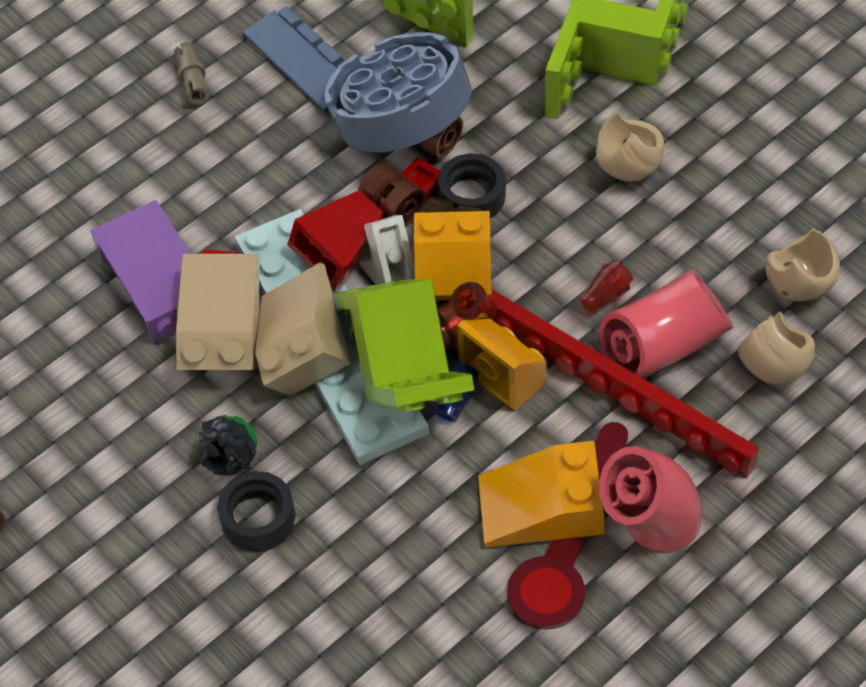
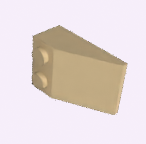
[176,254,259,370]
[255,263,351,396]

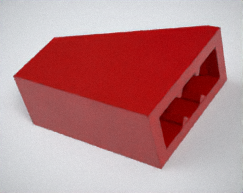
[287,190,383,292]

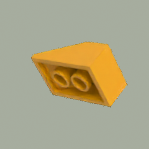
[478,441,605,548]

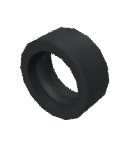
[437,153,506,218]
[217,471,296,551]

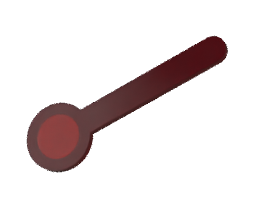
[507,422,628,630]

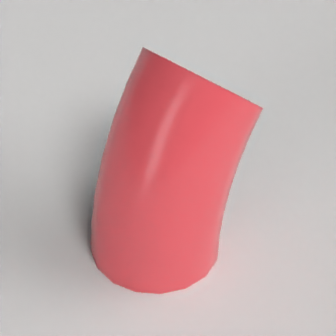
[599,269,734,378]
[599,446,702,553]

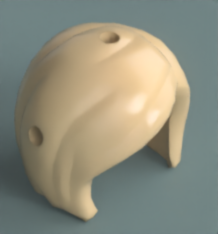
[596,111,664,182]
[765,228,840,302]
[738,312,815,385]

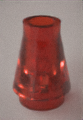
[579,260,634,314]
[451,282,497,320]

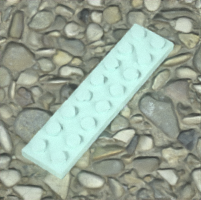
[235,209,429,465]

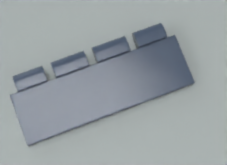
[243,6,345,113]

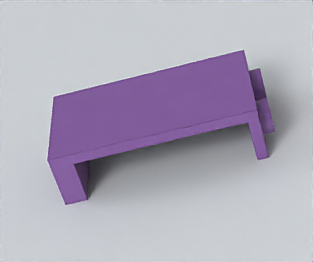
[90,200,191,343]

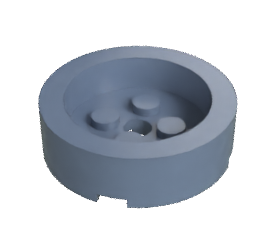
[324,32,472,152]

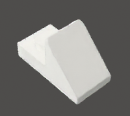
[359,215,415,284]

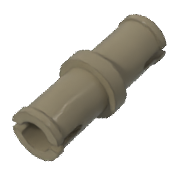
[174,42,209,105]

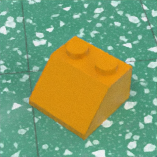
[414,211,491,300]
[457,319,546,411]

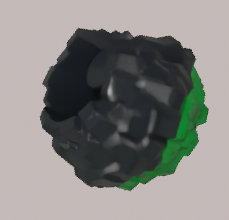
[199,414,258,476]

